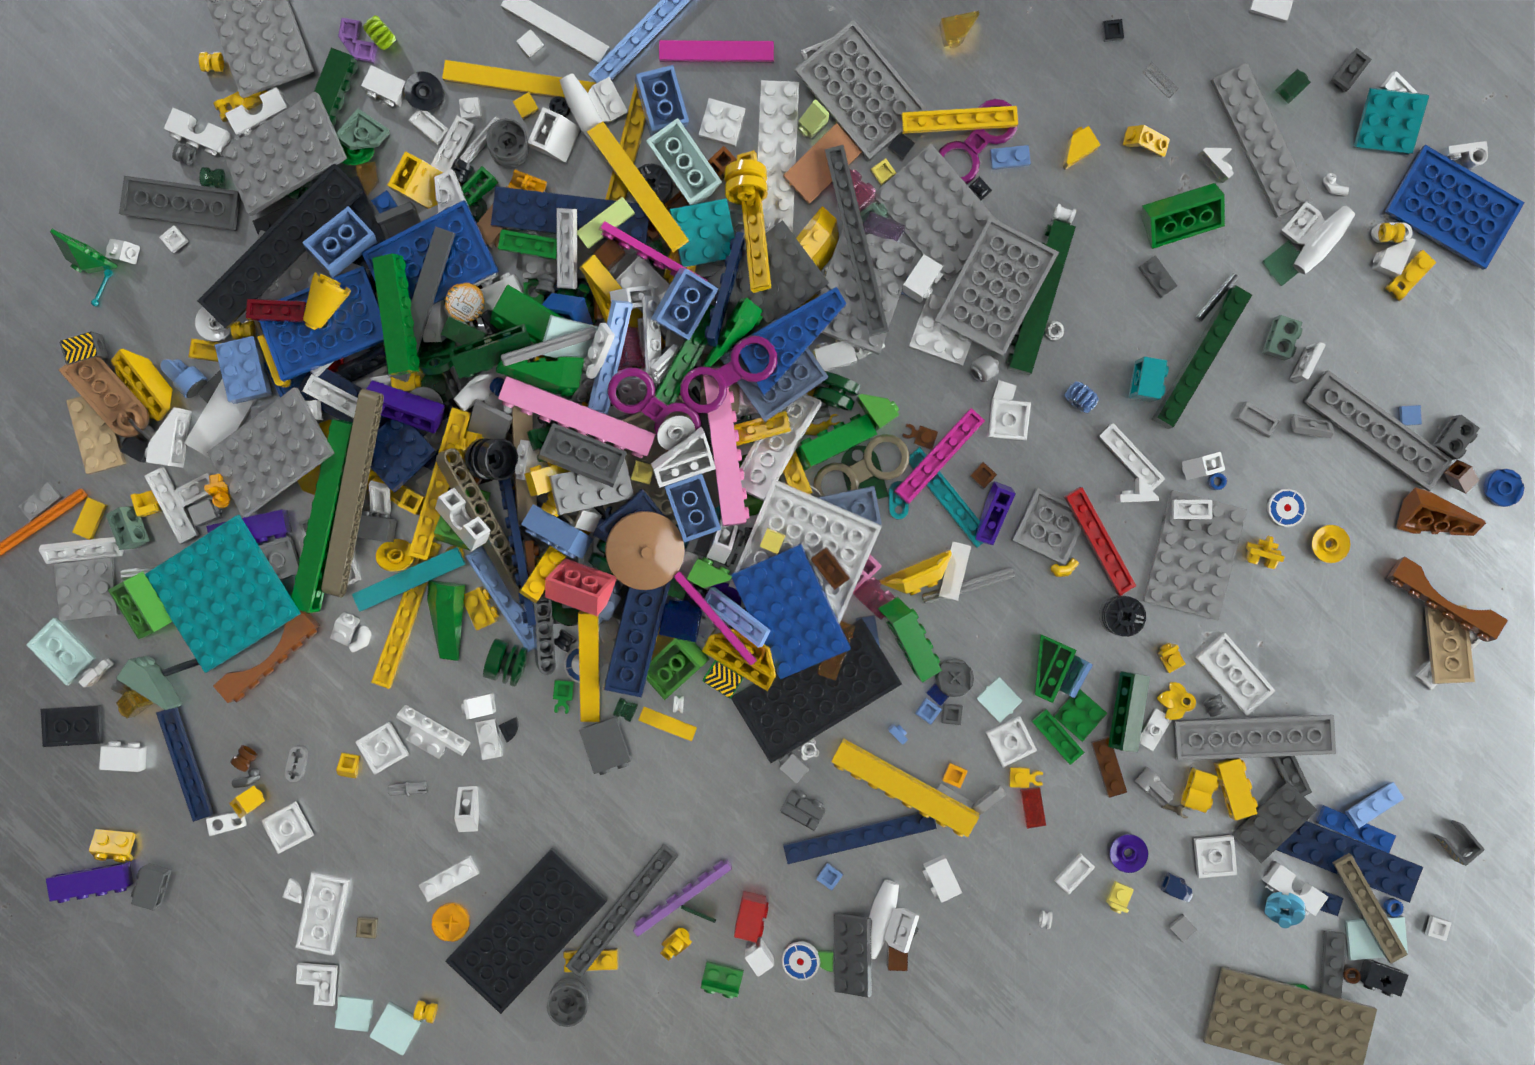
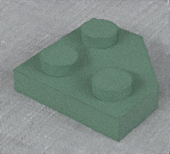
[336,108,390,150]

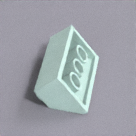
[646,118,722,205]

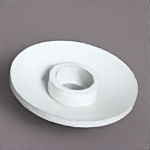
[195,307,231,341]
[657,416,695,450]

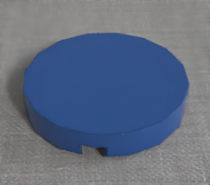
[1483,469,1525,507]

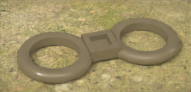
[813,434,910,496]

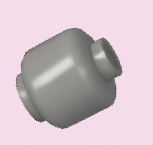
[970,354,999,382]

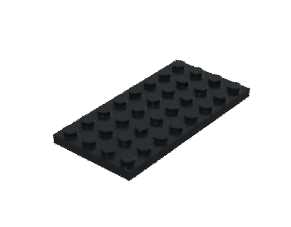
[731,618,902,764]
[445,848,607,1014]

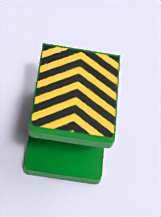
[702,660,744,699]

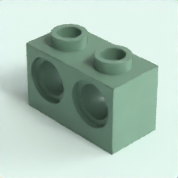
[1262,315,1303,361]
[106,506,150,550]

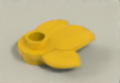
[1157,682,1196,720]

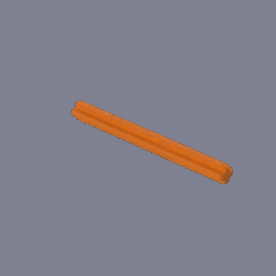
[0,489,88,556]

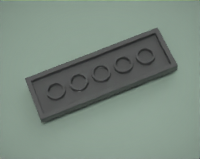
[119,176,240,230]

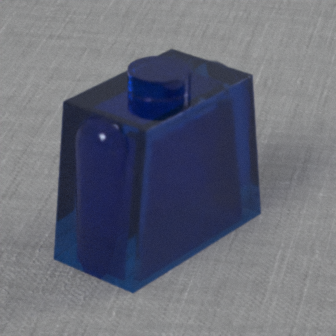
[658,600,702,642]

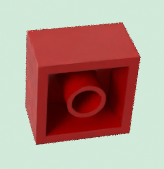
[734,891,769,943]

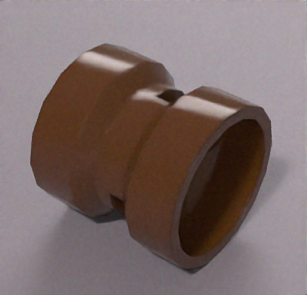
[230,745,258,772]

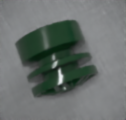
[483,638,528,687]

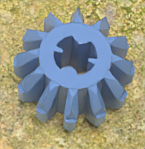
[1065,381,1099,413]

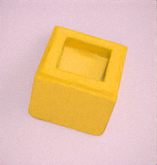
[336,753,361,779]

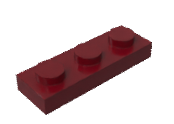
[246,299,306,323]

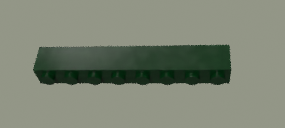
[285,47,358,201]
[1006,220,1076,376]
[1152,285,1252,429]

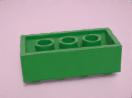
[1142,183,1225,249]
[490,285,563,361]

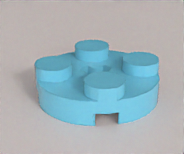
[1264,892,1306,928]

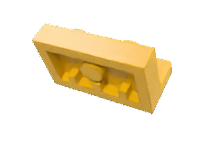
[464,586,499,631]

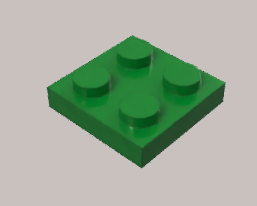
[1053,689,1107,742]

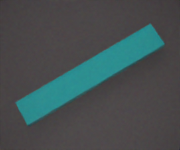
[909,447,984,548]
[352,547,466,612]

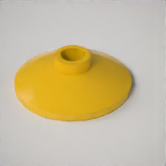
[1311,525,1351,563]
[375,539,414,572]

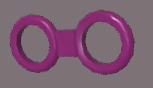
[938,99,1019,184]
[680,336,777,413]
[608,368,701,435]

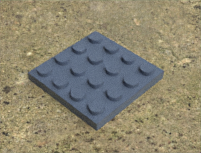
[720,314,828,422]

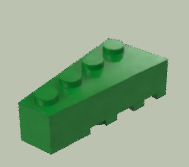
[796,413,877,471]
[878,597,942,682]

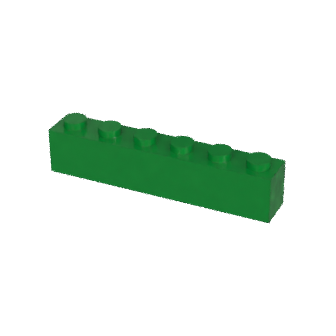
[372,253,420,376]

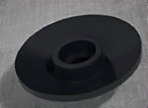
[404,71,443,111]

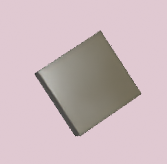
[356,917,378,939]

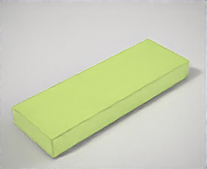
[577,197,635,249]

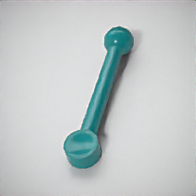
[91,269,113,306]

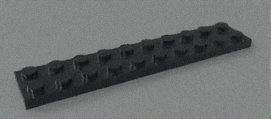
[197,164,364,329]

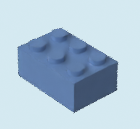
[635,65,689,136]
[302,206,377,278]
[651,268,718,340]
[215,336,272,404]
[664,474,722,542]
[521,504,593,559]

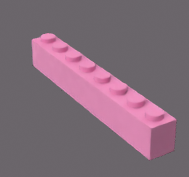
[703,367,750,527]
[498,376,656,458]

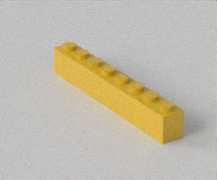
[831,738,979,837]

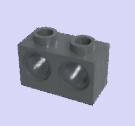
[1433,415,1480,460]

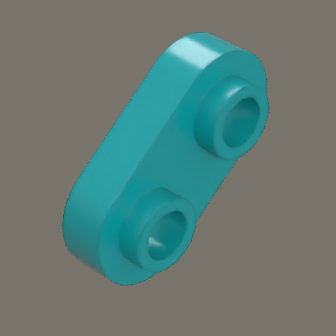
[889,481,909,519]

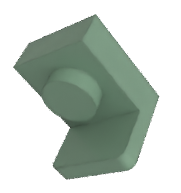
[860,202,889,231]

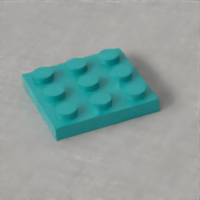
[1354,88,1429,154]
[669,198,735,267]

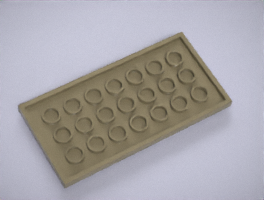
[1203,967,1377,1065]

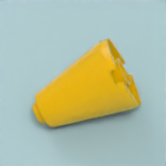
[303,272,351,330]

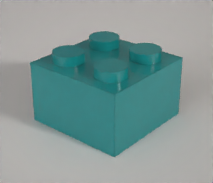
[1129,356,1169,402]

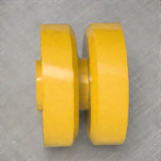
[724,159,768,205]

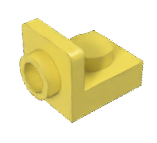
[1106,881,1134,914]

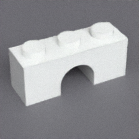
[225,87,289,137]
[164,108,232,156]
[435,488,491,551]
[1261,861,1328,916]

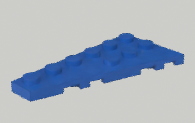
[736,287,846,396]

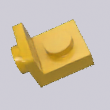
[1157,643,1186,673]

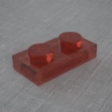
[1020,787,1046,829]

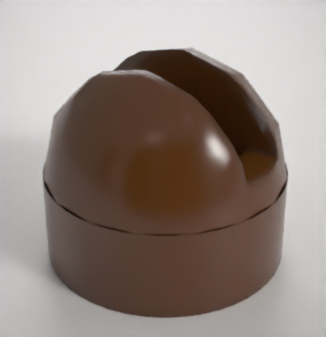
[1343,968,1361,984]

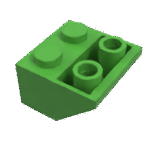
[687,557,732,588]

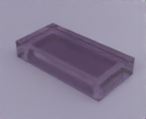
[863,212,905,241]

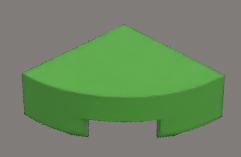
[818,951,833,972]

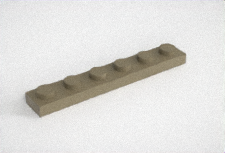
[1332,853,1408,964]

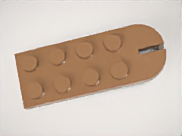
[59,357,149,438]

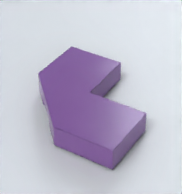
[338,17,377,64]

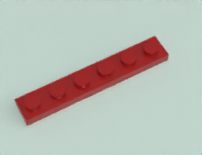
[1064,487,1136,596]

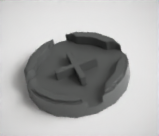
[935,659,974,697]

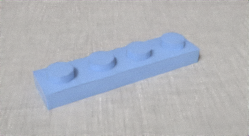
[705,587,771,647]

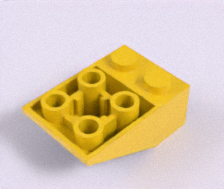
[387,151,461,209]

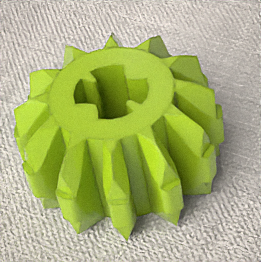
[363,15,396,50]

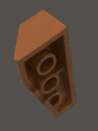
[1397,487,1486,536]

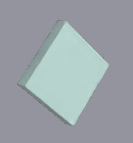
[369,1002,423,1056]

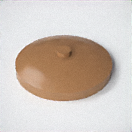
[605,511,685,590]

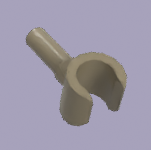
[1161,804,1190,818]

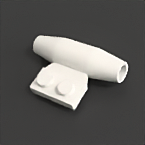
[559,73,628,151]
[1280,201,1355,274]
[454,366,511,415]
[869,880,919,959]

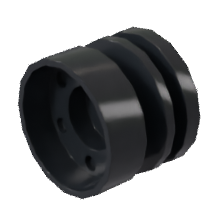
[637,163,673,205]
[465,438,518,480]
[1099,595,1146,637]

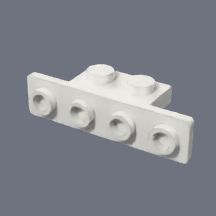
[638,296,662,375]
[396,705,471,759]

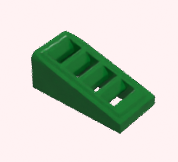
[461,166,499,206]

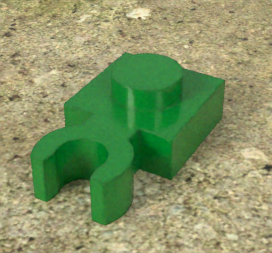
[553,679,575,714]

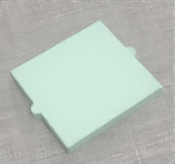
[976,677,1022,723]
[335,996,373,1032]

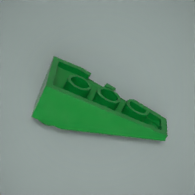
[50,228,118,273]
[702,298,763,367]
[496,357,584,396]
[427,580,465,661]

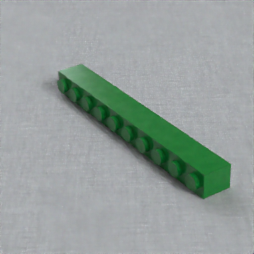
[291,419,353,613]

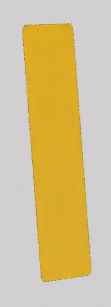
[638,707,697,741]

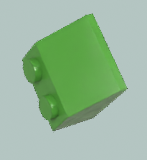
[856,394,899,431]

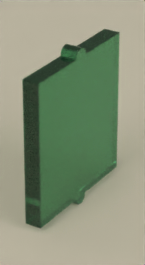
[1262,240,1300,286]

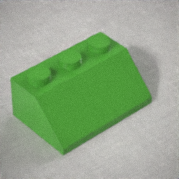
[108,571,173,639]

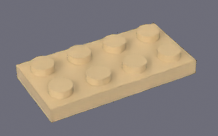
[66,396,126,475]
[1425,605,1475,684]

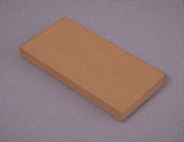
[782,123,862,204]

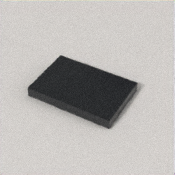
[40,705,103,747]

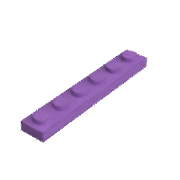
[633,859,732,937]

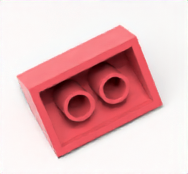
[545,558,617,616]

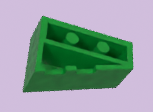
[1035,634,1077,703]

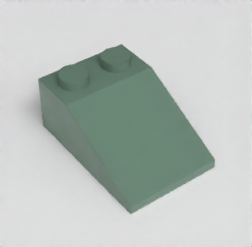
[116,656,182,710]

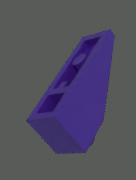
[975,481,1016,545]

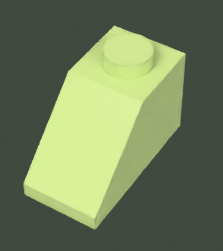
[798,99,829,139]

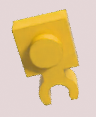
[1009,767,1043,788]

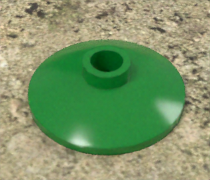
[340,143,374,165]

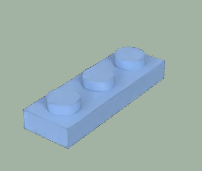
[1345,782,1404,829]

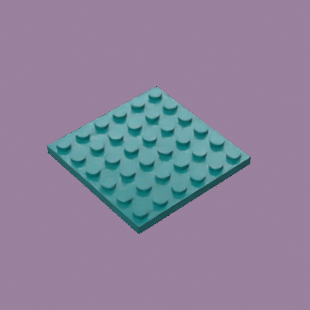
[145,515,301,673]

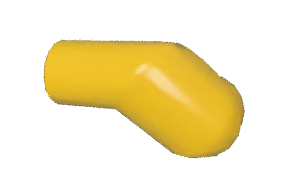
[1051,558,1080,577]

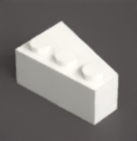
[651,427,716,488]

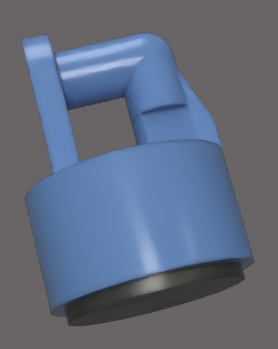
[160,359,208,398]

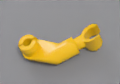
[804,414,840,436]

